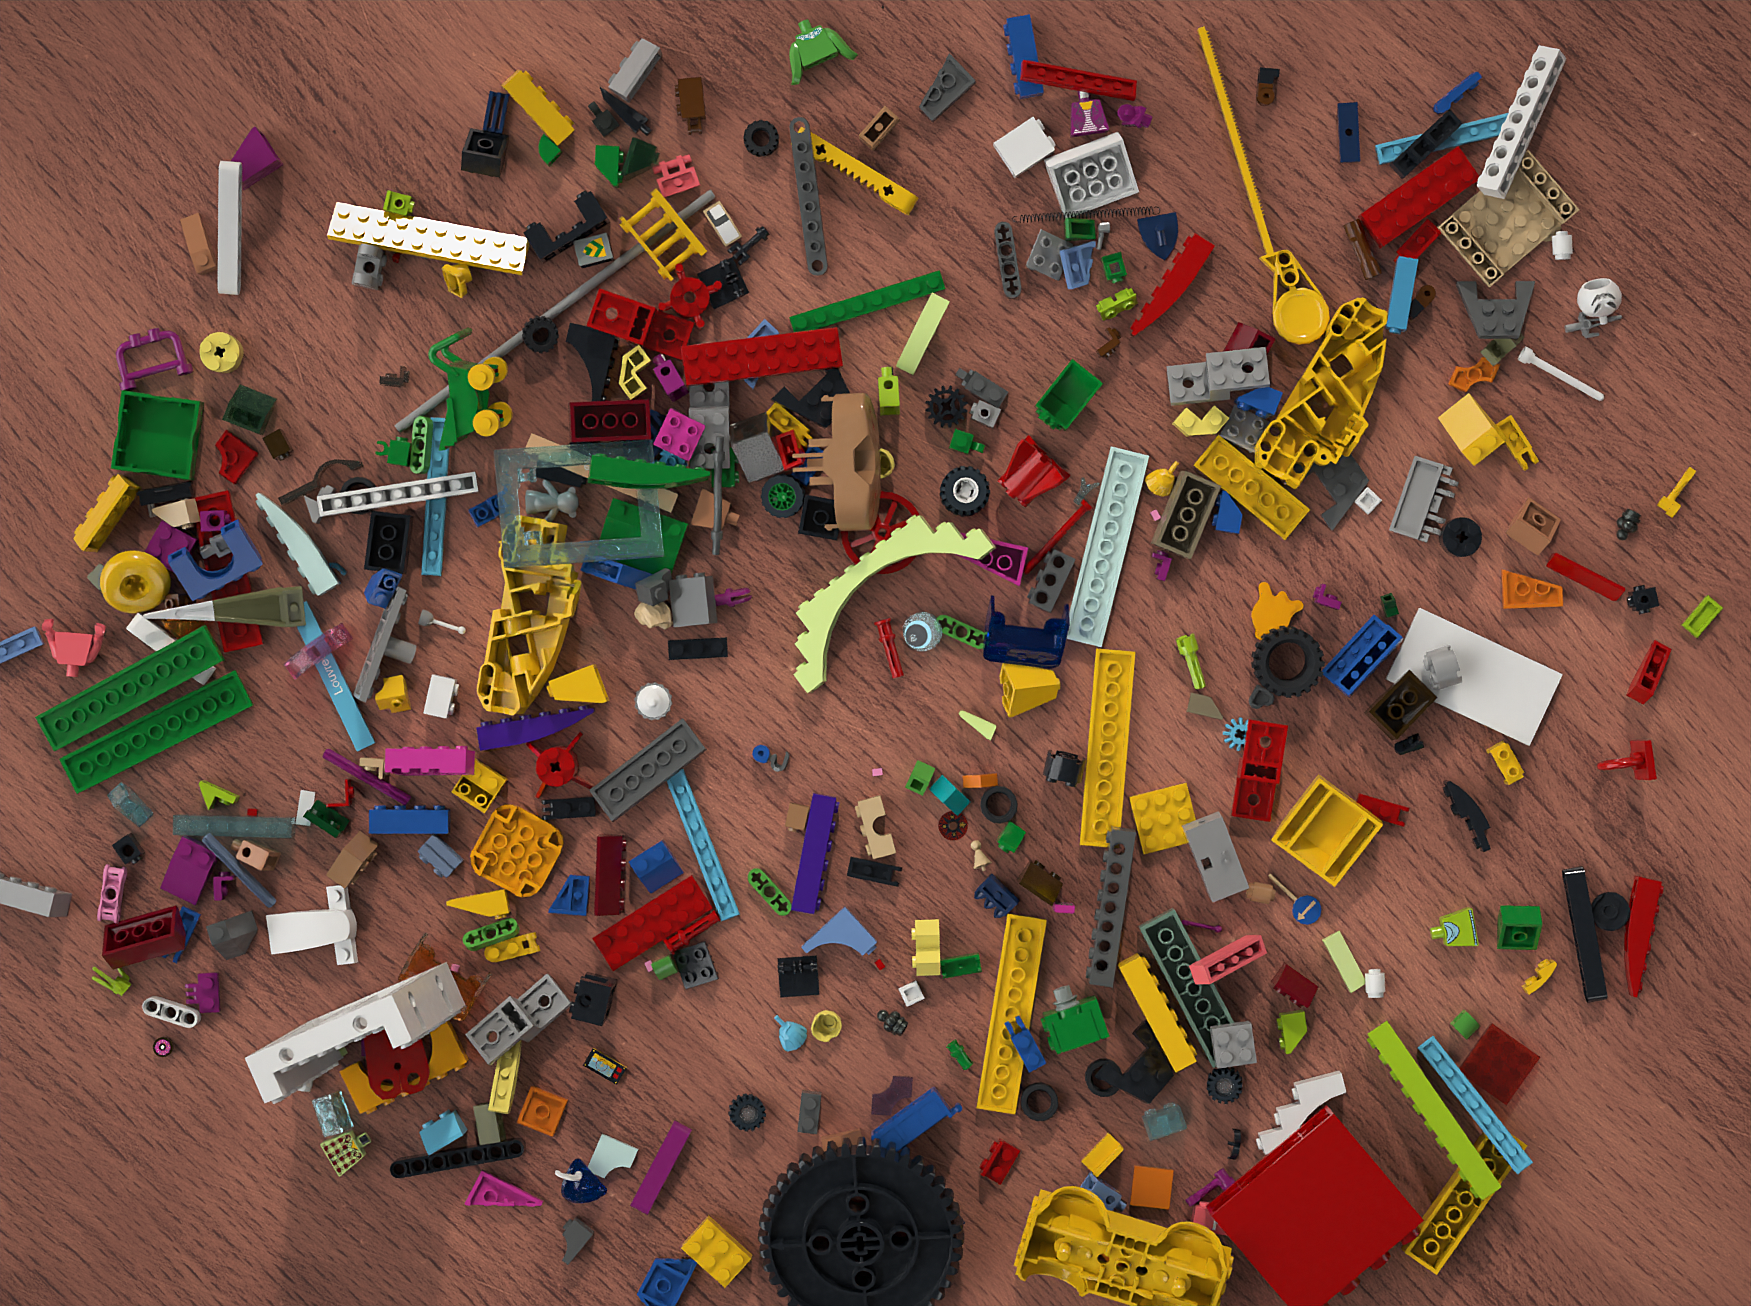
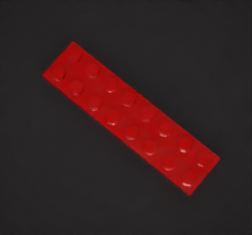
[681,327,843,387]
[190,490,264,653]

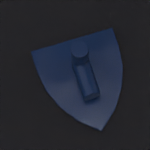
[1137,212,1178,261]

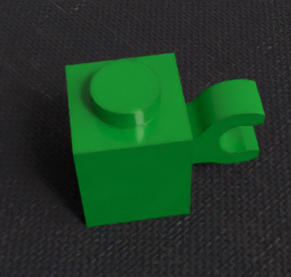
[949,429,985,455]
[375,437,412,467]

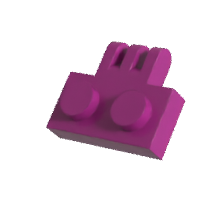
[185,972,221,1013]

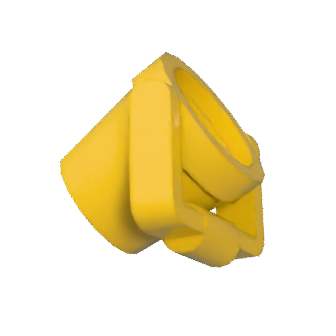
[441,264,472,298]

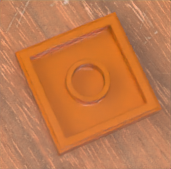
[517,1086,568,1137]
[1130,1165,1174,1209]

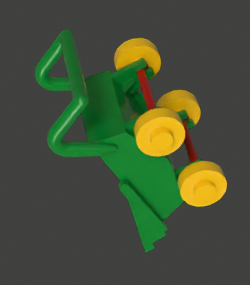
[428,327,513,451]

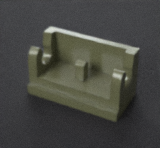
[473,1102,506,1145]

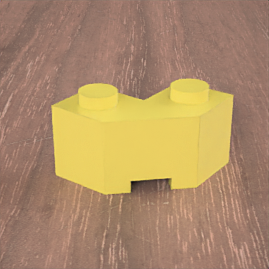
[619,345,652,400]
[1172,405,1229,437]
[911,919,940,976]

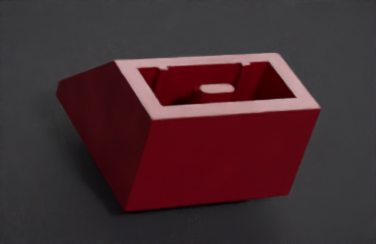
[1223,322,1275,373]
[1271,962,1319,1008]

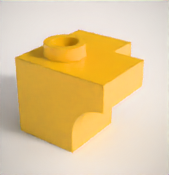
[375,675,411,713]

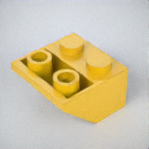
[452,758,508,814]

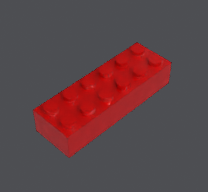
[1358,146,1479,249]

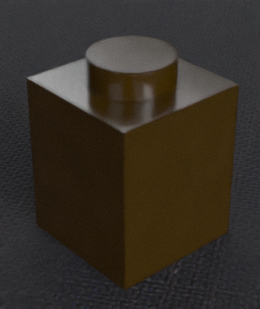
[262,429,294,461]

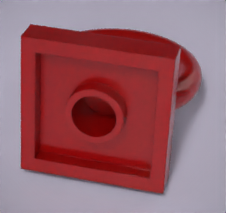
[1597,740,1657,780]

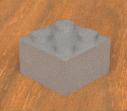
[1210,1021,1257,1069]

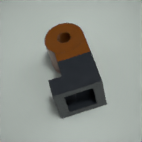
[1256,67,1280,106]
[1408,285,1436,321]

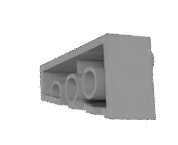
[0,873,72,917]

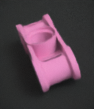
[97,864,127,924]

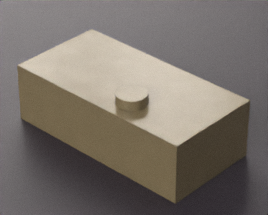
[1151,471,1221,559]

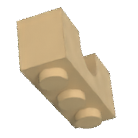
[855,795,896,859]

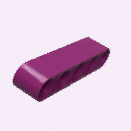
[630,1121,692,1215]

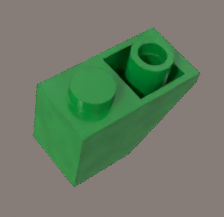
[595,145,624,188]
[996,820,1026,853]

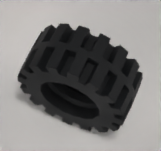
[743,120,779,157]
[522,316,559,353]

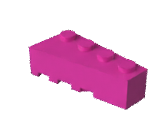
[956,532,1028,586]
[385,746,475,776]

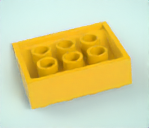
[73,474,141,552]

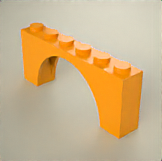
[339,1020,469,1114]

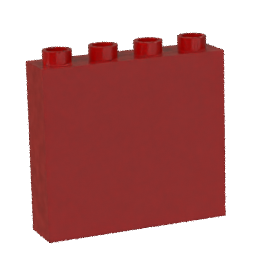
[1206,1105,1424,1306]

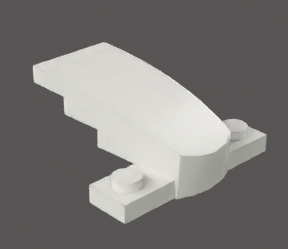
[266,885,358,965]

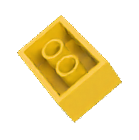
[681,1215,752,1288]

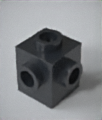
[1626,585,1659,614]

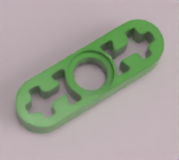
[410,416,433,474]
[935,615,988,649]
[748,868,792,916]
[463,918,520,951]

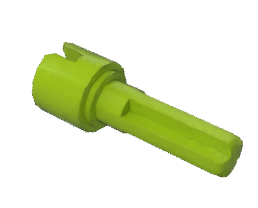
[1175,633,1206,689]

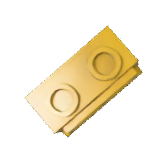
[1486,740,1524,785]

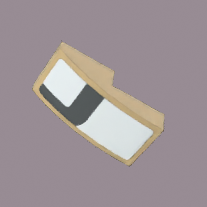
[703,201,742,247]

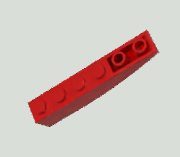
[1130,233,1215,337]
[1624,876,1664,998]

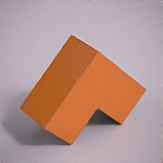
[962,773,998,788]

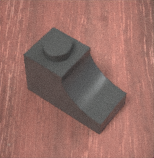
[635,568,672,606]
[562,1217,594,1265]

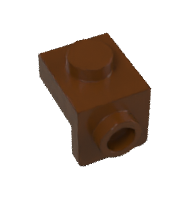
[1096,327,1121,358]
[165,593,196,610]

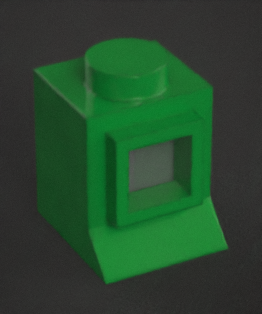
[1101,252,1127,284]

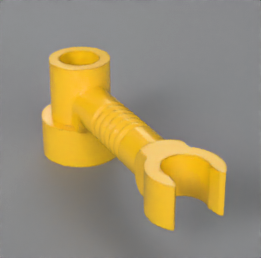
[1657,467,1696,518]

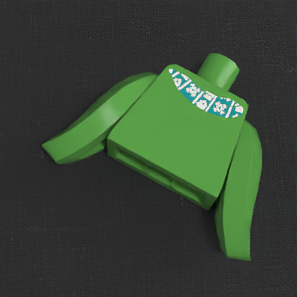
[789,19,858,85]

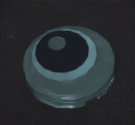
[903,612,942,651]

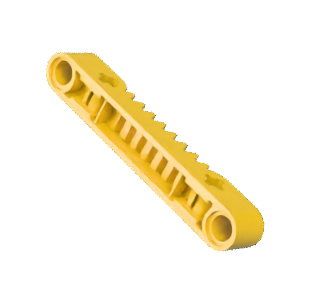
[791,127,919,215]

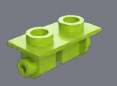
[1096,288,1138,321]

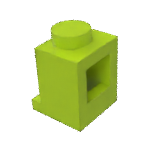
[383,190,415,217]

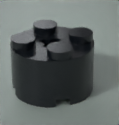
[1439,517,1482,557]
[1043,750,1086,787]

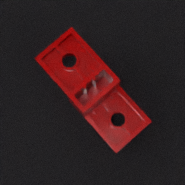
[586,288,695,360]
[1231,719,1288,822]

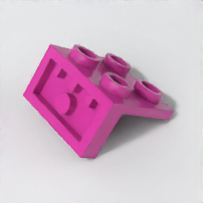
[653,408,706,461]

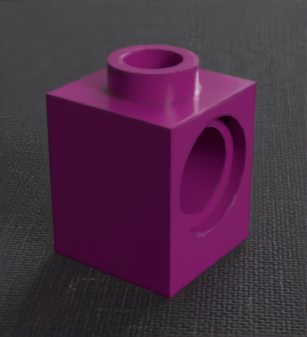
[200,510,231,532]

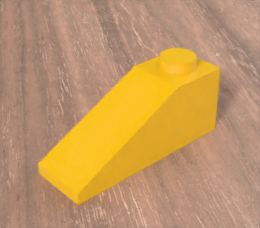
[446,889,511,919]

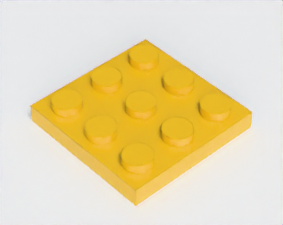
[1129,782,1196,854]

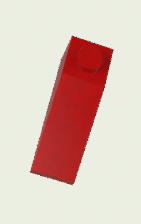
[1626,640,1672,705]

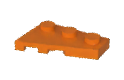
[1501,569,1563,609]

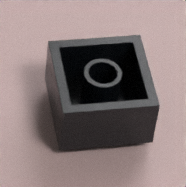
[798,494,840,541]

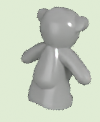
[525,479,579,522]

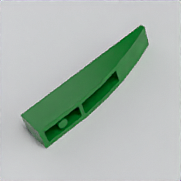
[588,453,711,489]

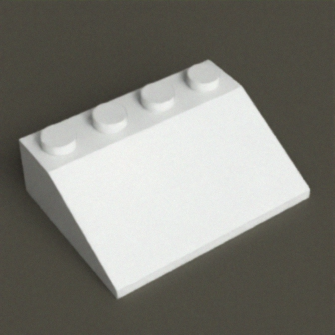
[1044,132,1139,218]

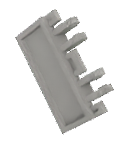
[1389,456,1459,543]

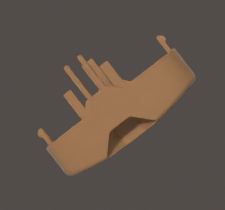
[792,393,881,531]

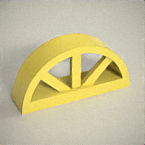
[488,1040,522,1114]

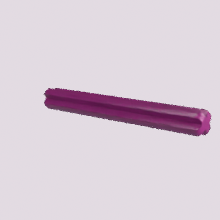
[322,749,411,805]

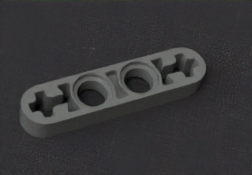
[994,222,1021,299]

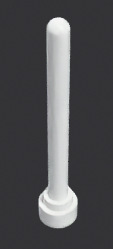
[1518,346,1604,401]

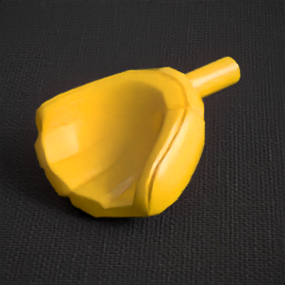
[1145,461,1179,497]

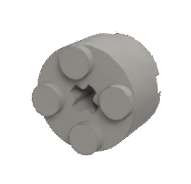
[1423,645,1462,690]

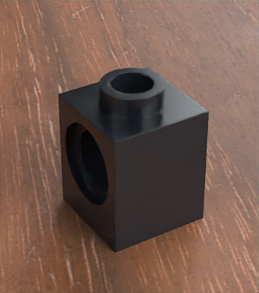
[112,833,145,865]

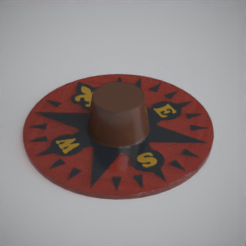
[938,811,968,840]

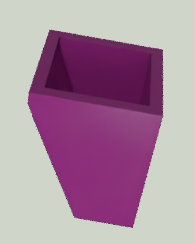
[231,127,283,190]

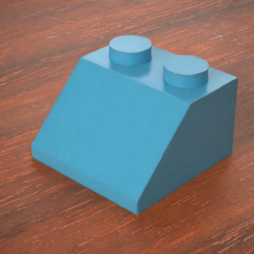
[419,1109,468,1155]

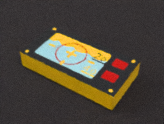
[583,1048,627,1085]

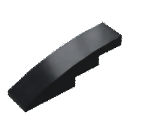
[1389,109,1463,179]

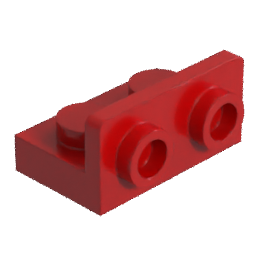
[979,1138,1020,1185]

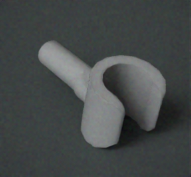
[1096,222,1110,250]

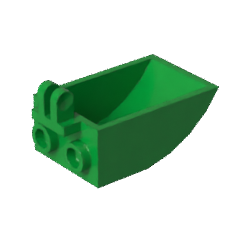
[1034,359,1103,431]

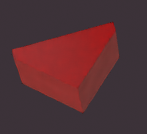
[775,429,805,471]

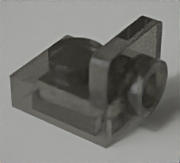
[379,366,410,388]

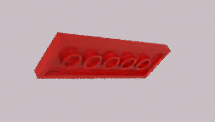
[592,875,713,971]

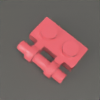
[652,154,700,198]

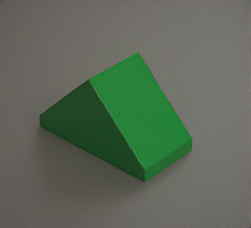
[1064,218,1096,241]

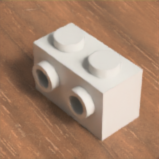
[423,674,459,719]

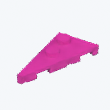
[464,1169,543,1207]

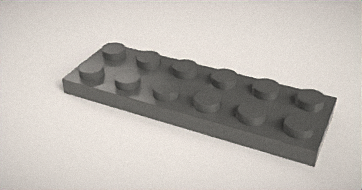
[589,718,707,822]

